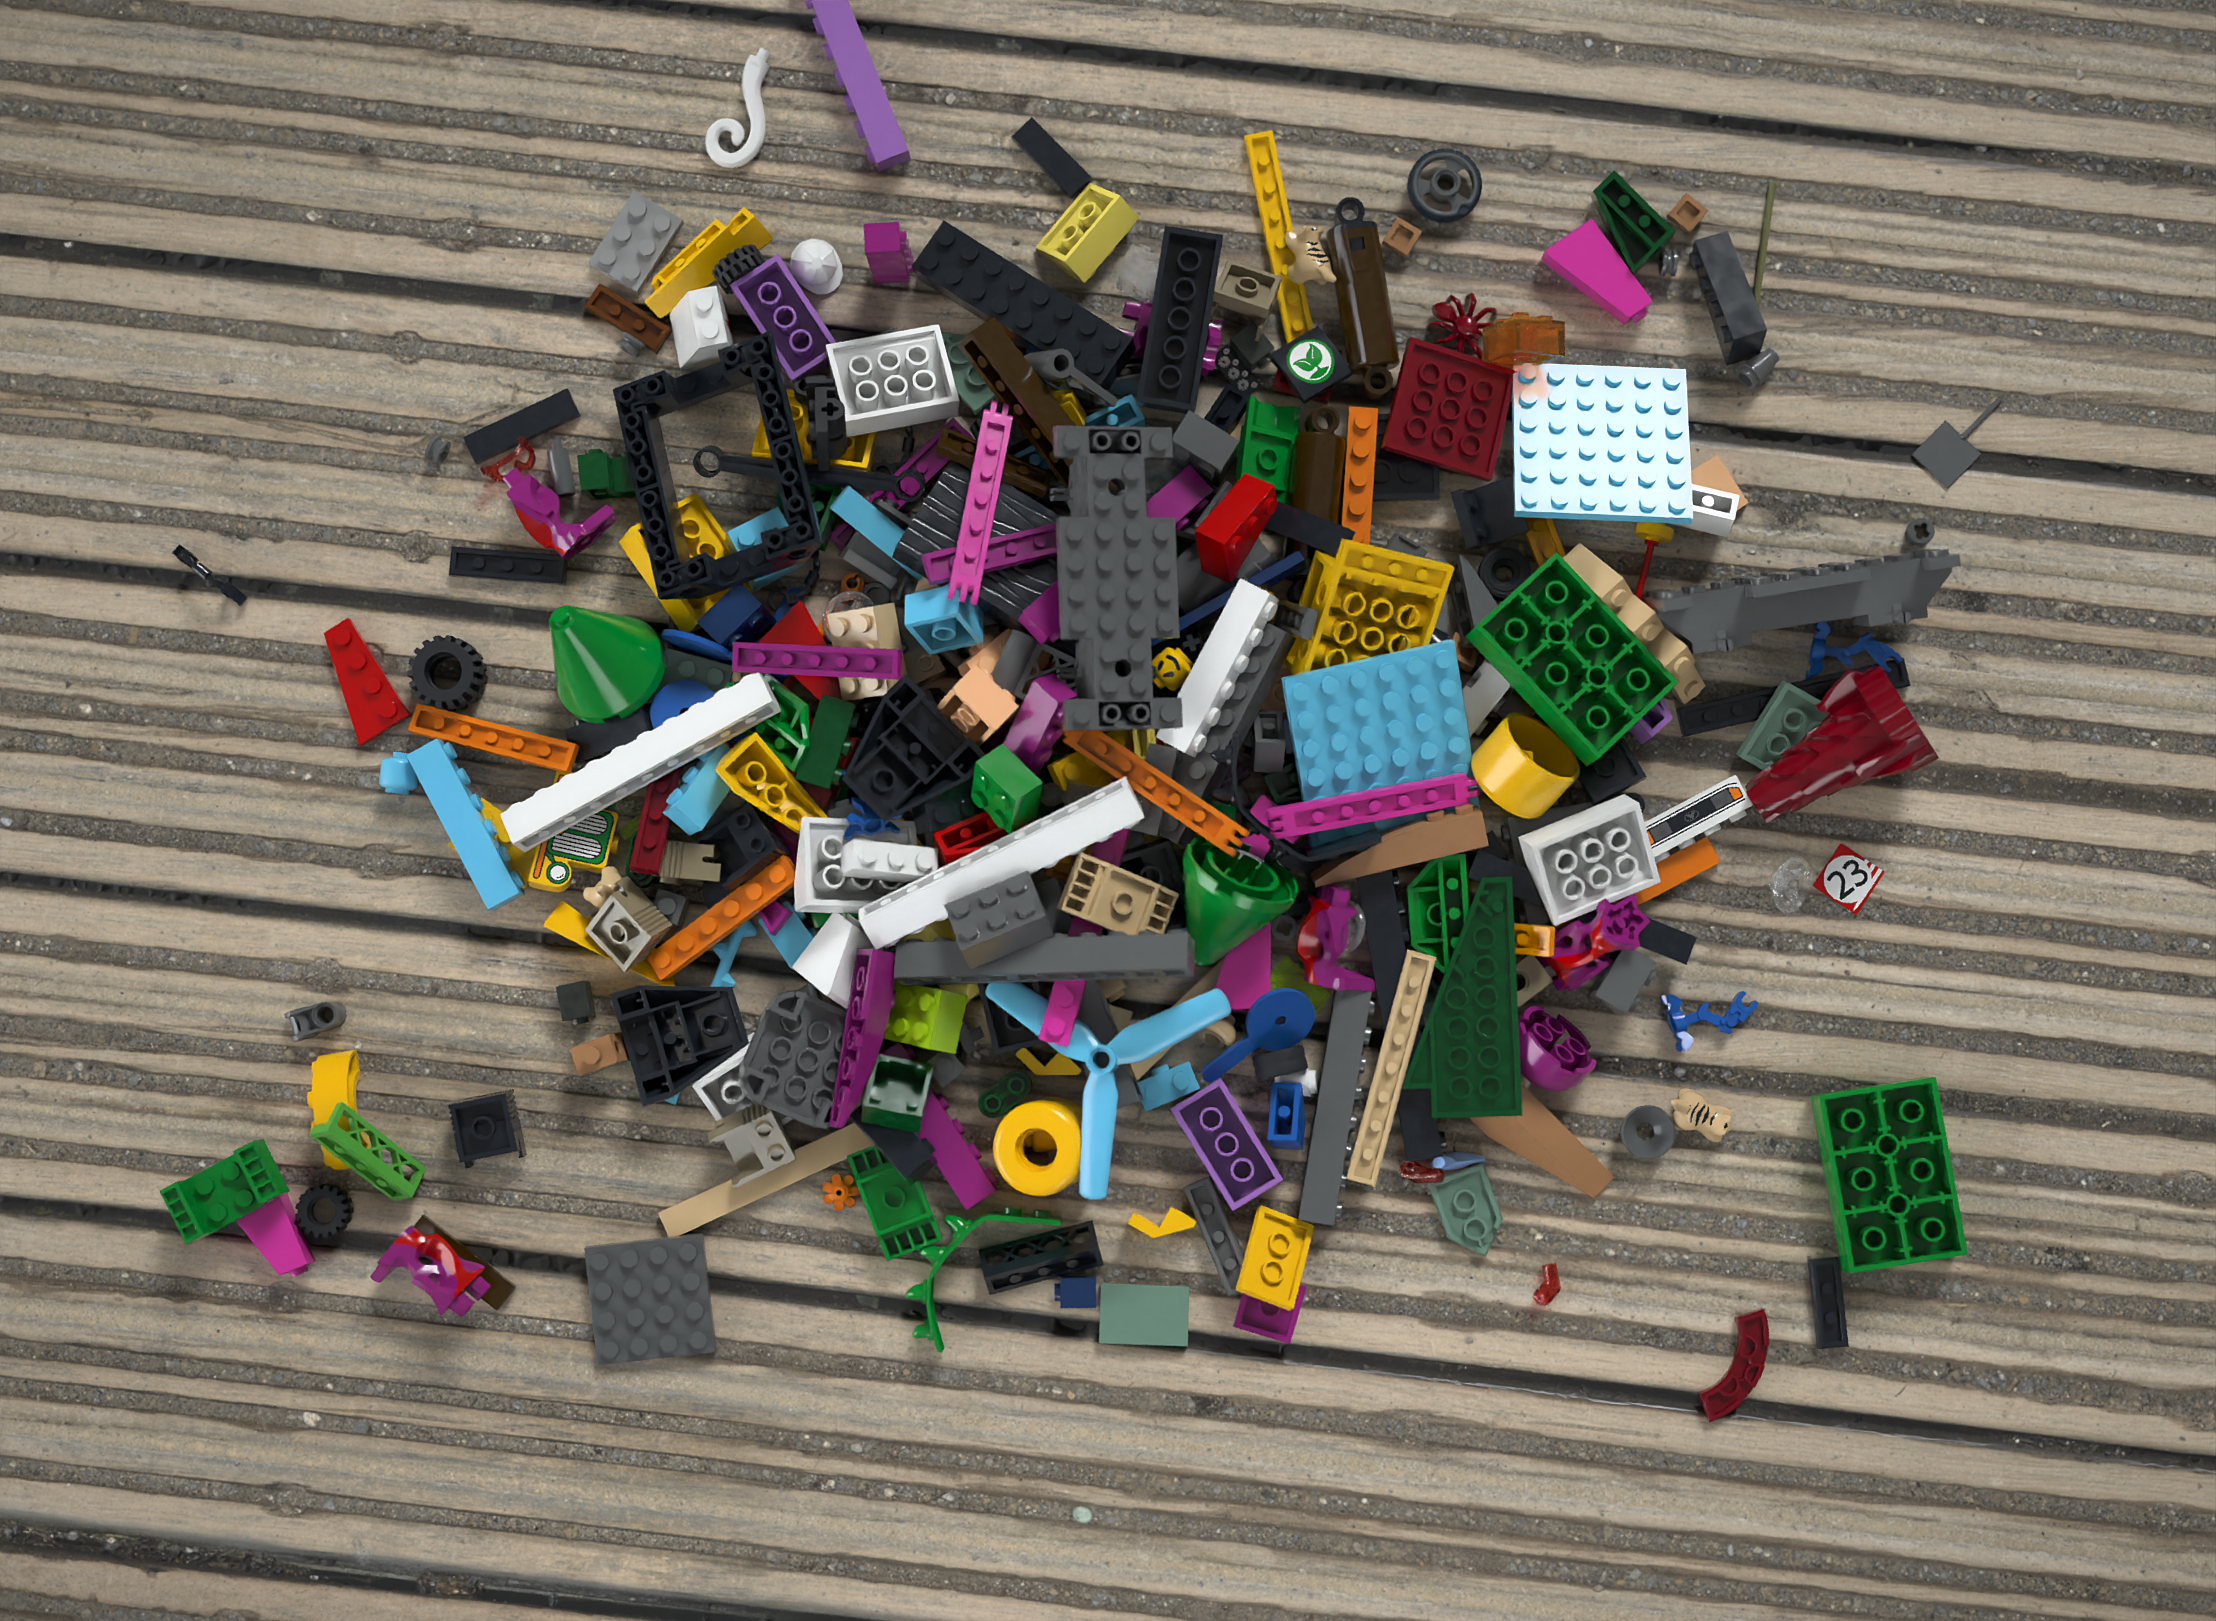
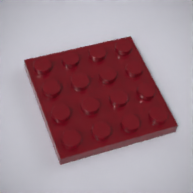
[1381,337,1517,482]

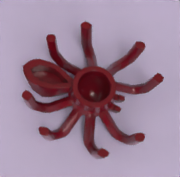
[1427,292,1502,359]

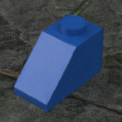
[1267,1082,1306,1150]

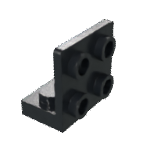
[1451,476,1530,549]

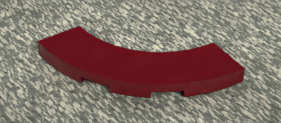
[1698,1308,1769,1422]

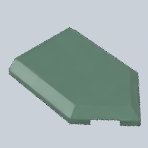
[941,332,997,415]
[1427,1163,1503,1257]

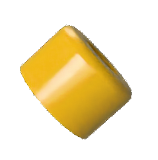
[1471,712,1580,819]
[993,1096,1082,1196]

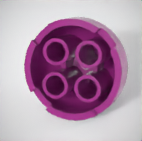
[1518,1006,1596,1092]

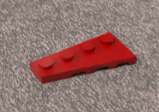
[324,618,411,746]

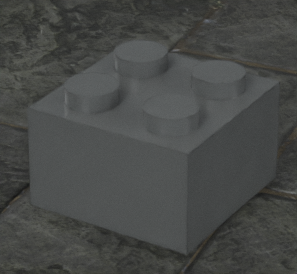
[1586,949,1656,1014]

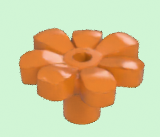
[822,1173,860,1211]

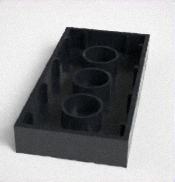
[892,460,1079,667]

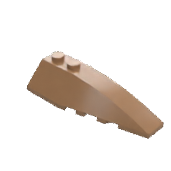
[1311,803,1489,887]
[1468,1084,1615,1199]

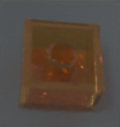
[1483,312,1565,366]

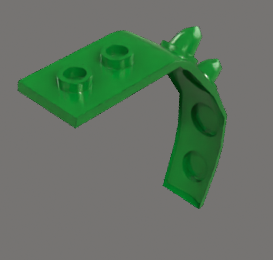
[906,1207,1062,1353]

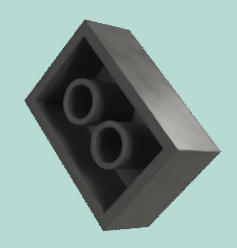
[1171,410,1239,487]
[944,871,1054,970]

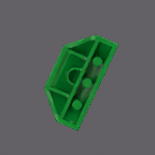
[724,674,809,772]
[1407,854,1469,973]

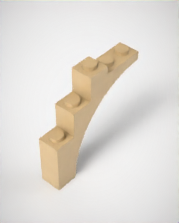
[1563,543,1706,705]

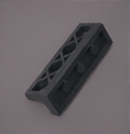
[978,1220,1104,1295]

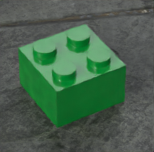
[971,744,1043,834]

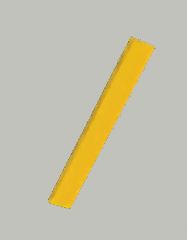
[1244,130,1313,344]

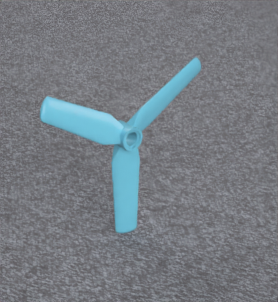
[985,982,1231,1199]

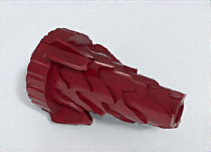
[1745,666,1939,824]

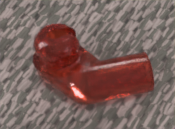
[1399,1160,1444,1183]
[1533,1263,1561,1306]

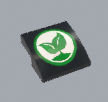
[1270,326,1352,404]

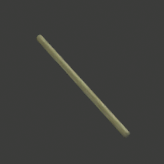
[1753,182,1776,308]

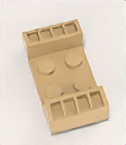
[1056,853,1179,935]

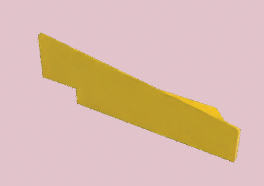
[645,207,772,318]
[543,901,678,986]

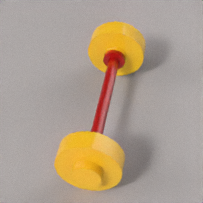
[1634,522,1674,600]

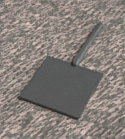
[1912,398,2002,489]

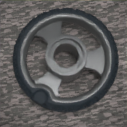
[1407,148,1482,223]

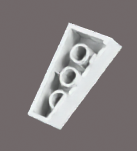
[1462,659,1514,746]

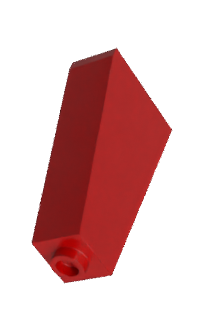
[758,600,854,704]

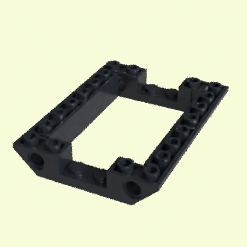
[613,331,823,600]

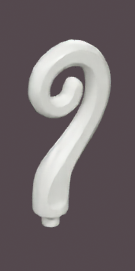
[705,48,770,168]

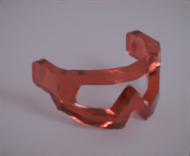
[480,437,536,483]

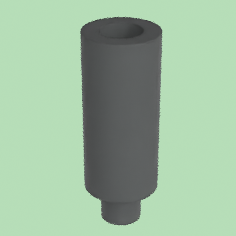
[547,439,576,498]

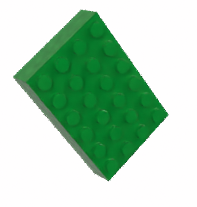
[1466,552,1678,766]
[1810,1077,1968,1274]

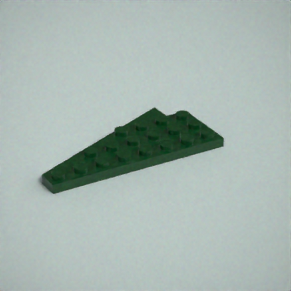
[1403,876,1522,1118]

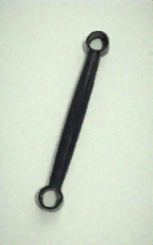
[693,445,926,502]

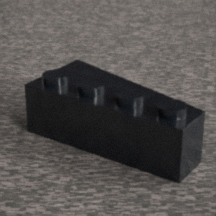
[1689,231,1767,366]

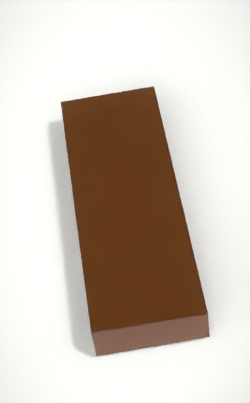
[584,283,672,354]

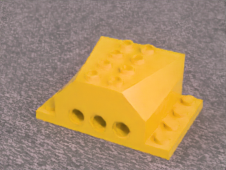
[1284,539,1454,675]

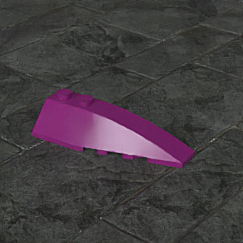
[829,949,896,1128]

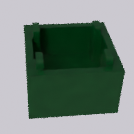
[862,1054,934,1133]

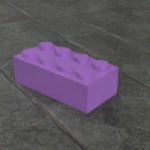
[730,254,836,385]
[1170,1078,1283,1211]

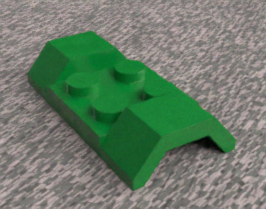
[1235,396,1301,505]

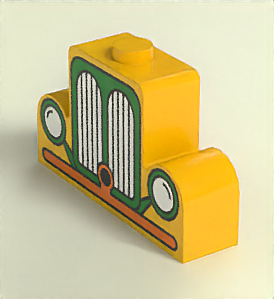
[528,771,620,893]

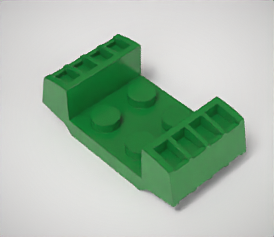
[159,1139,290,1245]
[847,1145,943,1261]

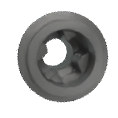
[1736,348,1779,389]

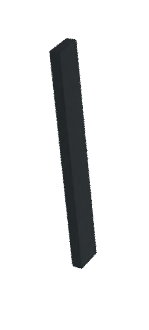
[1675,658,1911,738]
[1467,850,1697,965]

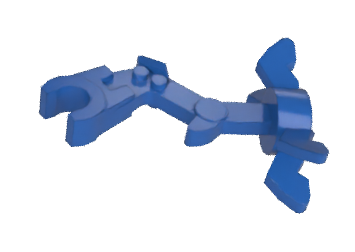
[1805,621,1903,679]
[841,763,903,840]
[1660,991,1758,1052]

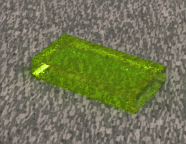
[1270,956,1331,1013]

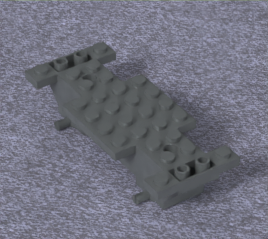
[1050,426,1183,731]
[1641,549,1961,654]

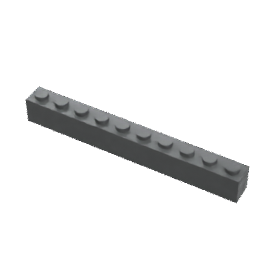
[894,929,1195,986]

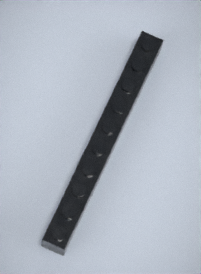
[1356,869,1447,1162]

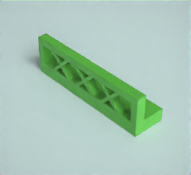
[309,1102,426,1201]

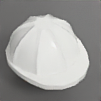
[790,238,843,294]

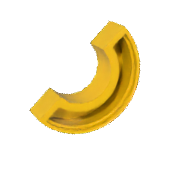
[307,1049,371,1171]

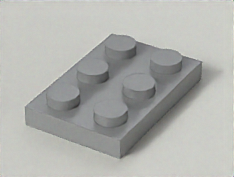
[588,191,684,294]

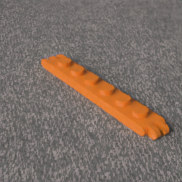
[1062,727,1250,857]

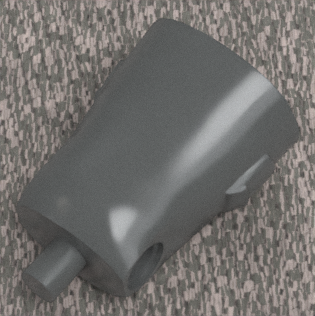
[1177,538,1277,615]

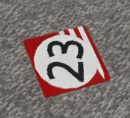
[1813,843,1884,914]

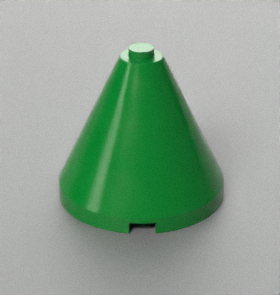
[549,605,666,723]
[1183,835,1298,966]

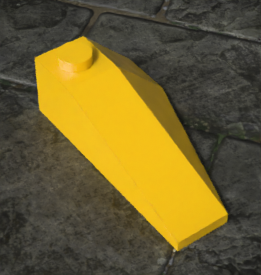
[715,732,828,834]

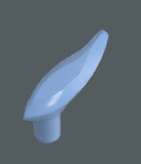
[1429,1152,1485,1170]

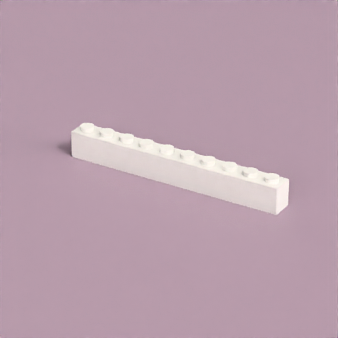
[500,672,782,852]
[858,777,1145,950]

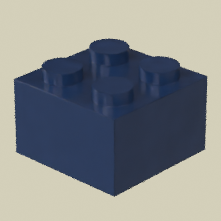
[697,584,777,652]

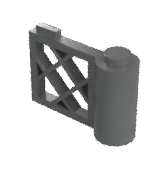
[1024,349,1118,410]
[991,629,1077,700]

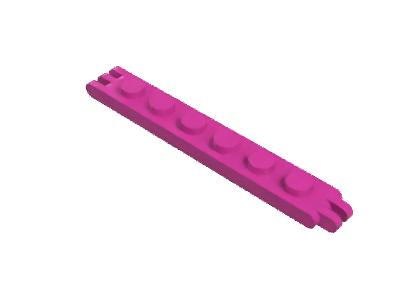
[947,400,1013,605]
[1266,773,1480,839]

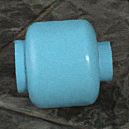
[379,752,418,795]

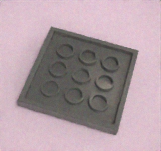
[584,1233,717,1365]

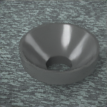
[1621,1105,1675,1159]

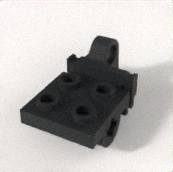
[794,374,847,471]

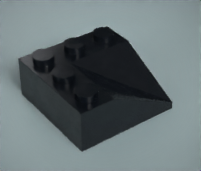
[1102,837,1187,936]

